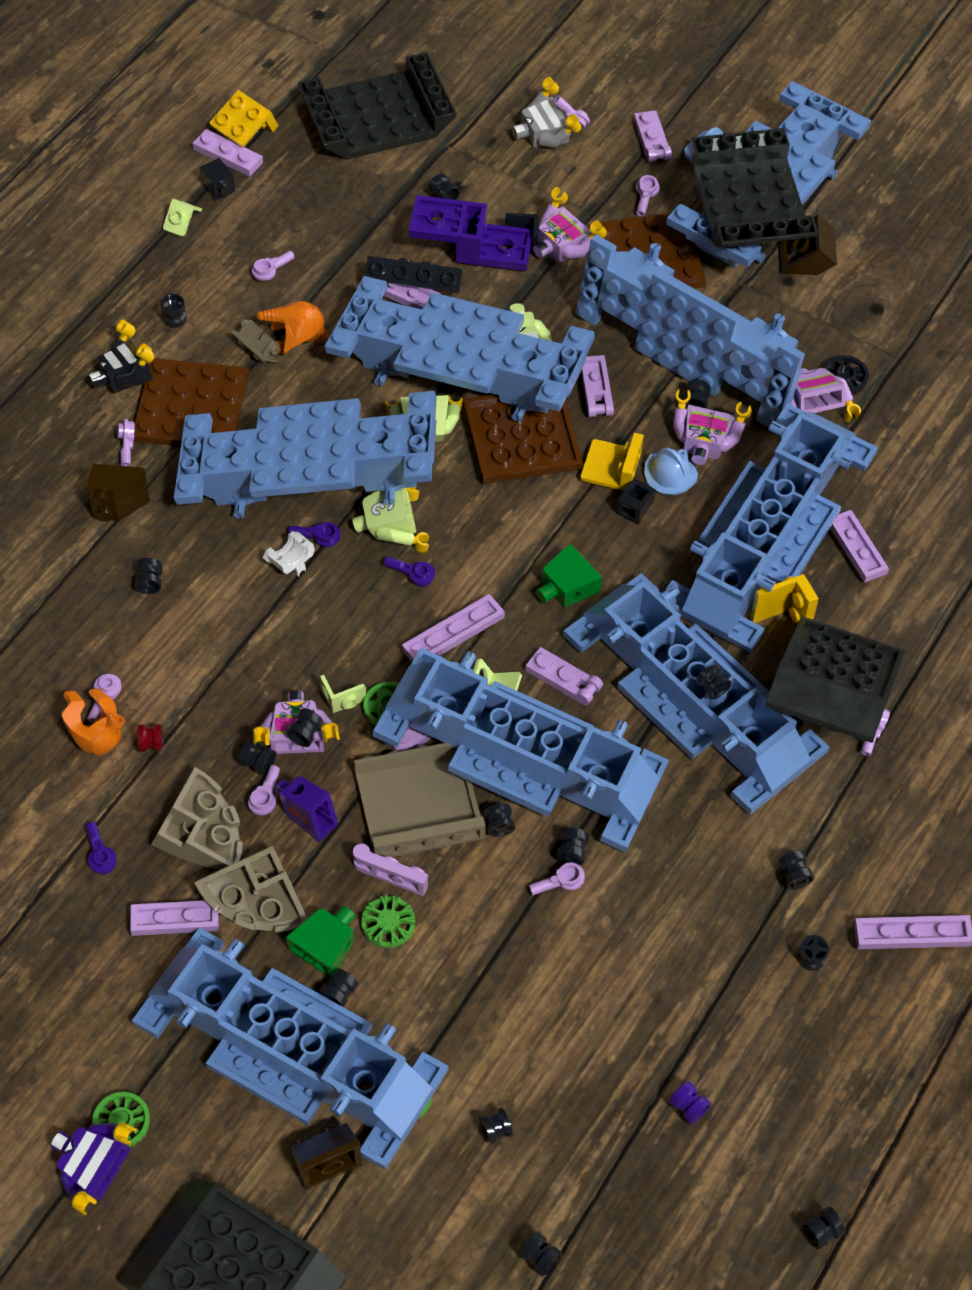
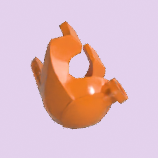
[257,301,329,355]
[61,688,125,756]

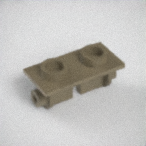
[231,319,280,363]

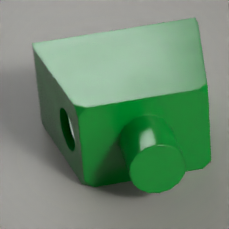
[536,544,602,607]
[287,906,355,979]

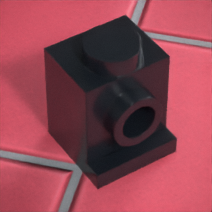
[616,478,656,525]

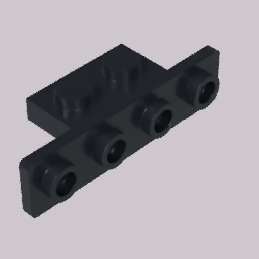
[364,256,463,293]

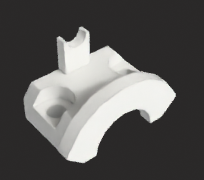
[263,531,315,576]

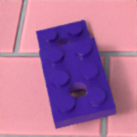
[409,195,533,271]

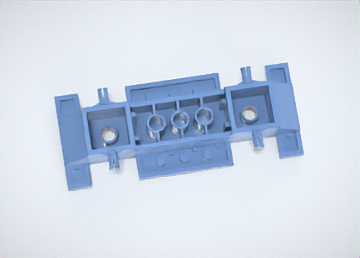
[666,81,871,268]
[575,234,805,428]
[325,276,595,422]
[174,391,437,519]
[667,403,878,653]
[563,573,829,815]
[373,648,669,853]
[132,927,449,1170]

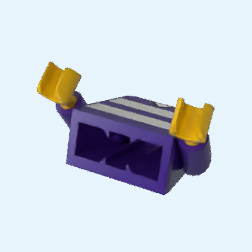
[51,1123,137,1215]

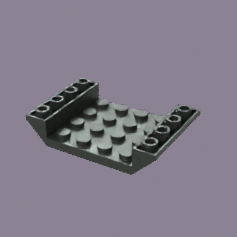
[298,52,457,159]
[691,128,818,247]
[765,616,905,743]
[118,1177,347,1290]

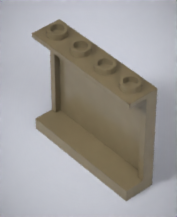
[354,742,486,857]

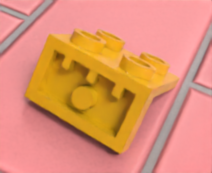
[210,90,278,147]
[581,433,644,491]
[750,574,819,623]

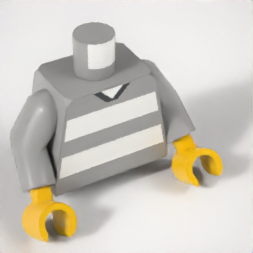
[512,77,581,148]

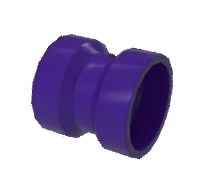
[669,1081,712,1124]

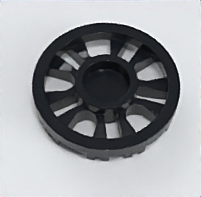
[824,355,869,395]

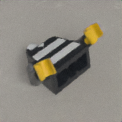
[89,319,154,392]

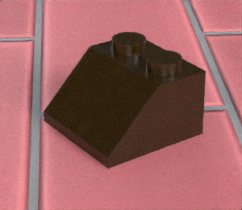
[780,214,837,275]
[87,463,150,521]
[290,1123,362,1190]

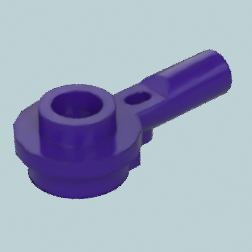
[289,522,341,547]
[384,556,435,587]
[85,822,117,875]

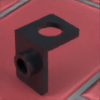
[505,213,538,246]

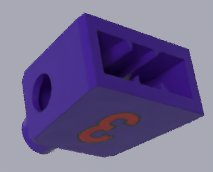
[275,776,338,842]

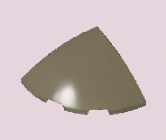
[151,767,243,870]
[194,846,308,932]

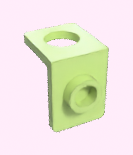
[163,198,202,236]
[473,659,522,691]
[320,675,366,713]

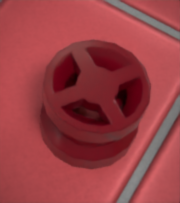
[138,724,163,752]

